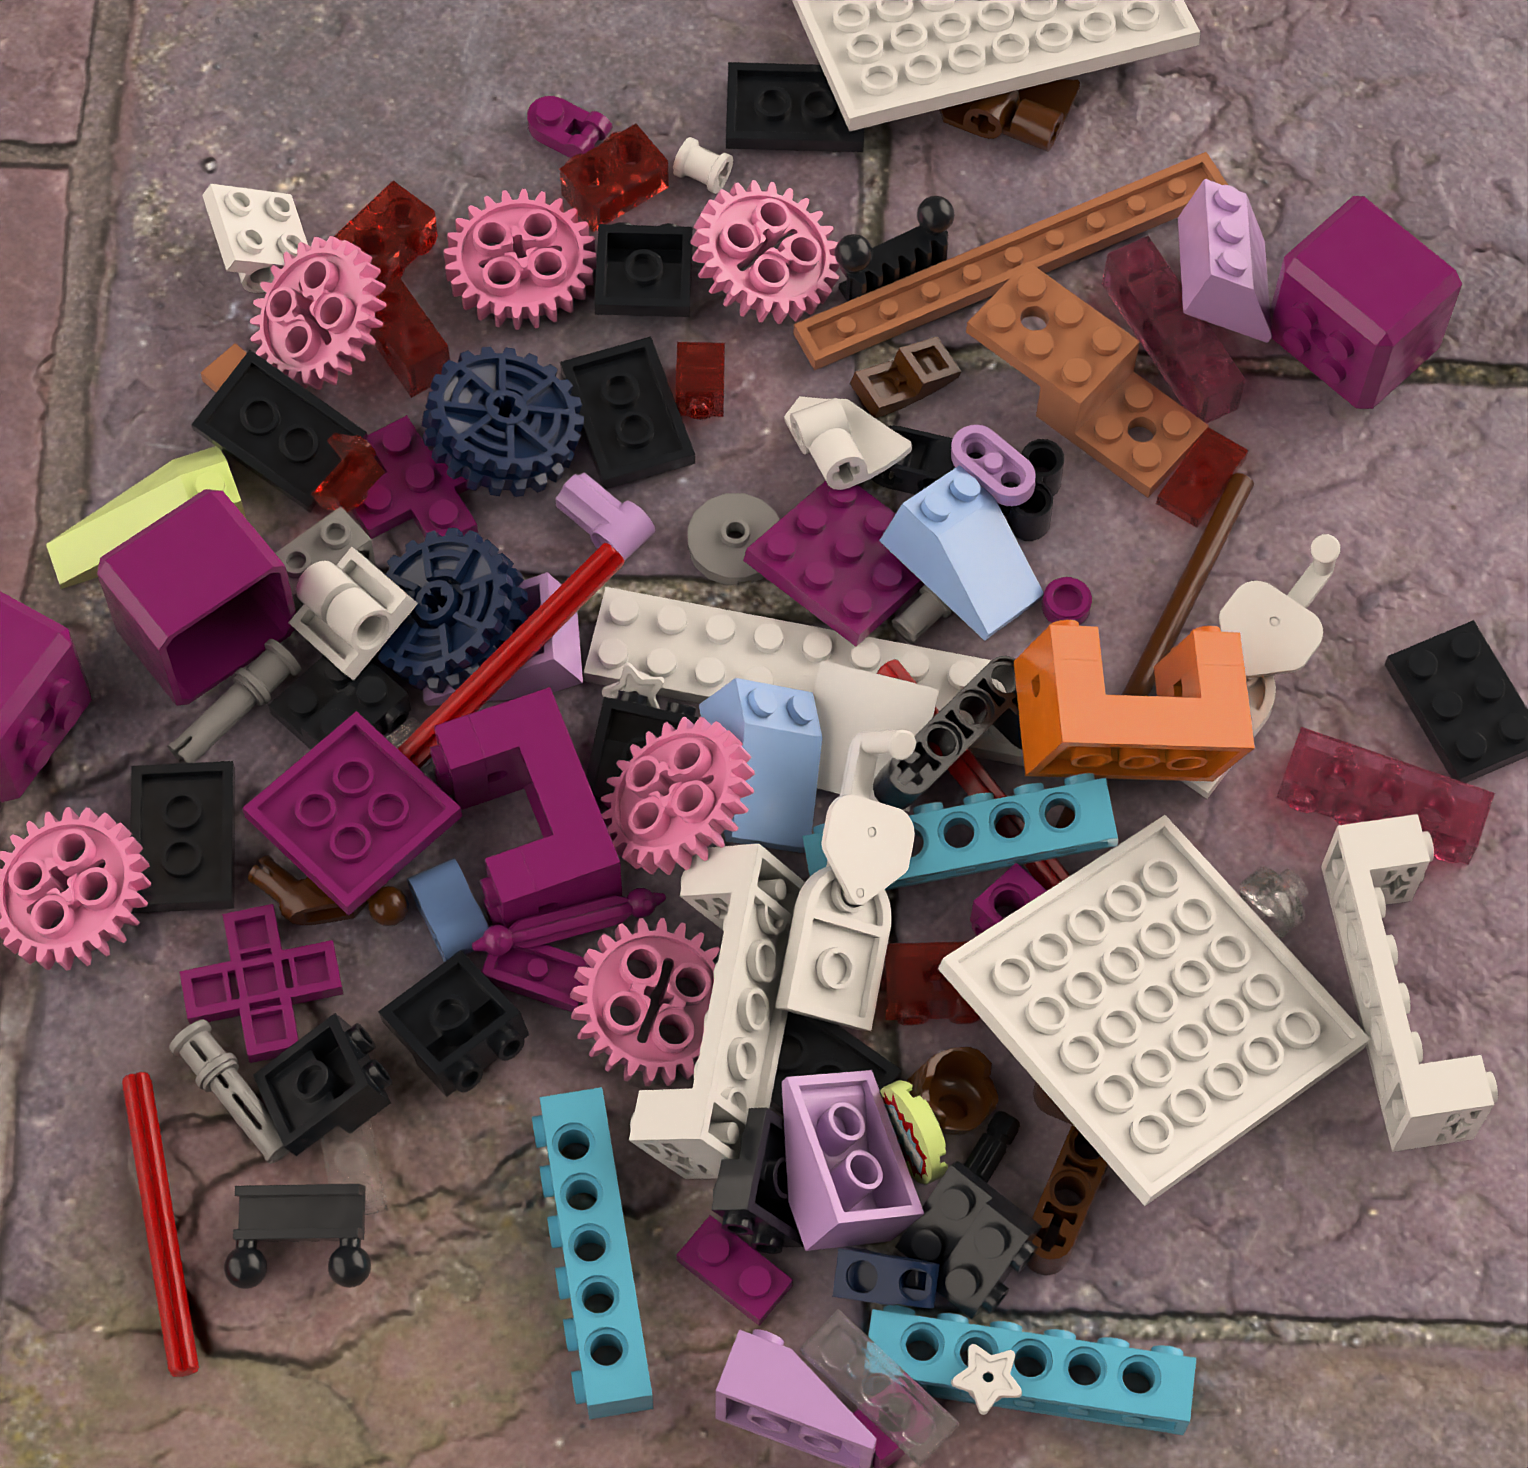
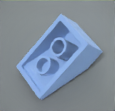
[879,465,1044,641]
[699,678,822,853]

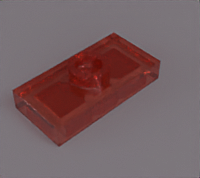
[1156,427,1249,528]

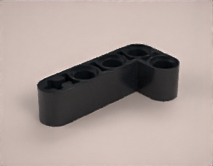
[873,656,1022,810]

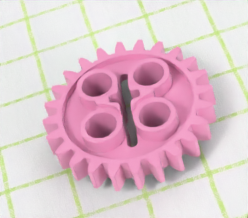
[691,180,840,324]
[444,189,597,330]
[250,236,386,390]
[601,717,755,875]
[0,807,151,971]
[570,918,720,1086]

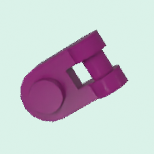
[527,96,613,164]

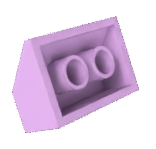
[1178,179,1272,343]

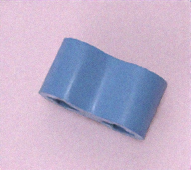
[407,858,489,962]

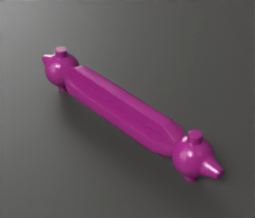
[472,888,666,956]

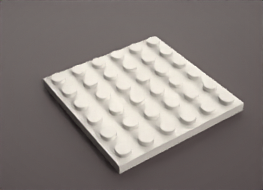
[938,815,1371,1206]

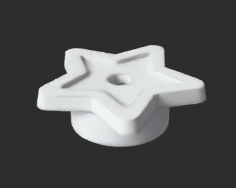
[602,663,665,709]
[951,1344,1022,1415]

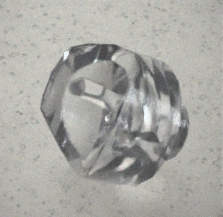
[1239,866,1308,939]

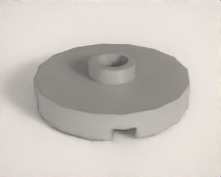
[688,493,780,585]

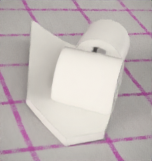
[784,396,912,490]

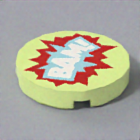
[880,1080,948,1185]

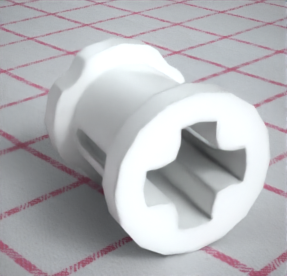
[673,137,733,194]

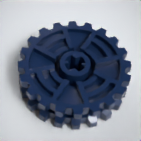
[421,346,584,497]
[377,528,528,693]

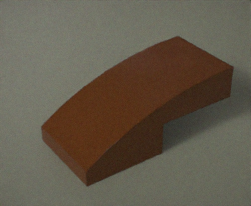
[850,336,962,419]

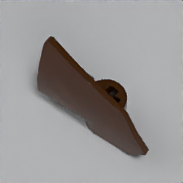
[939,79,1080,152]

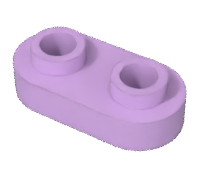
[951,425,1036,506]

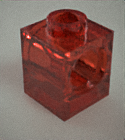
[676,342,725,420]

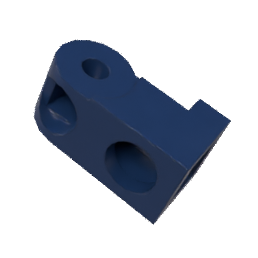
[832,1246,939,1308]

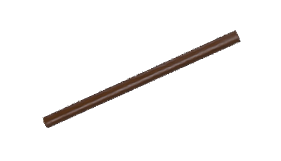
[1055,473,1254,828]

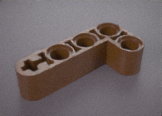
[1027,1081,1109,1275]

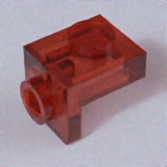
[311,433,385,513]

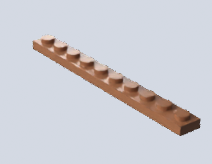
[793,152,1228,371]

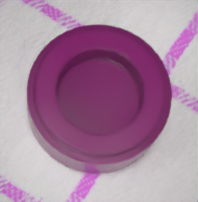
[1042,577,1092,625]

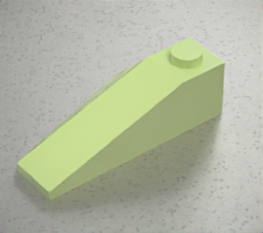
[46,446,246,589]

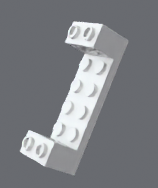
[1321,814,1498,1152]
[629,844,805,1179]

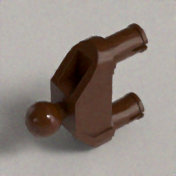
[248,855,409,926]

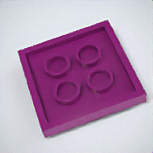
[743,481,925,647]
[242,711,462,915]

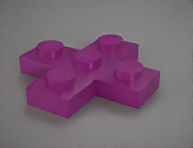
[345,415,478,539]
[179,904,344,1063]

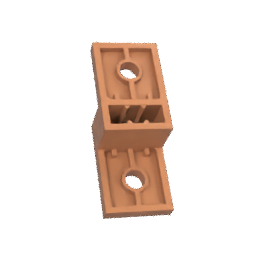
[966,261,1209,498]

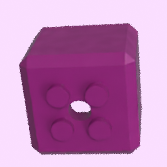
[1270,196,1462,409]
[97,489,296,706]
[0,591,92,802]

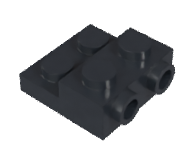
[594,222,693,317]
[268,655,411,750]
[586,690,699,799]
[378,950,529,1097]
[253,1013,392,1156]
[711,1107,804,1254]
[895,1161,1042,1319]

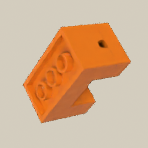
[1013,620,1255,782]

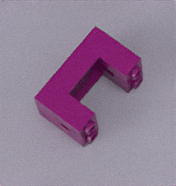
[430,687,622,928]

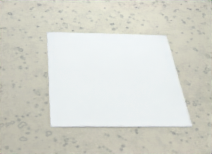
[813,660,940,812]

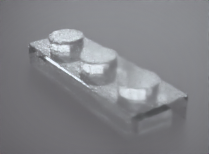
[800,1309,959,1467]

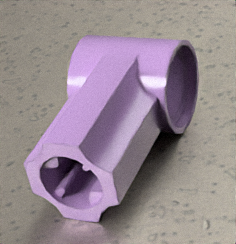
[555,472,655,560]

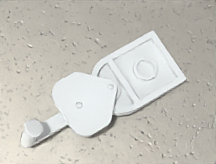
[1181,534,1340,799]
[775,729,916,1031]

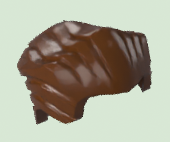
[907,1047,998,1136]

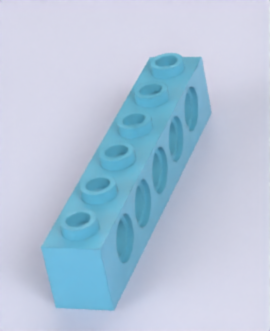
[802,773,1118,890]
[532,1087,653,1420]
[861,1305,1196,1435]

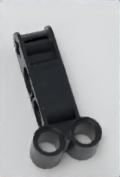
[871,425,1064,541]

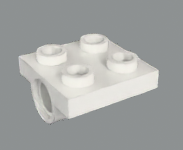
[202,184,308,293]
[288,547,418,680]

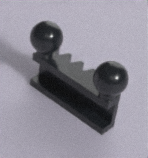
[835,196,955,302]
[224,1184,371,1289]

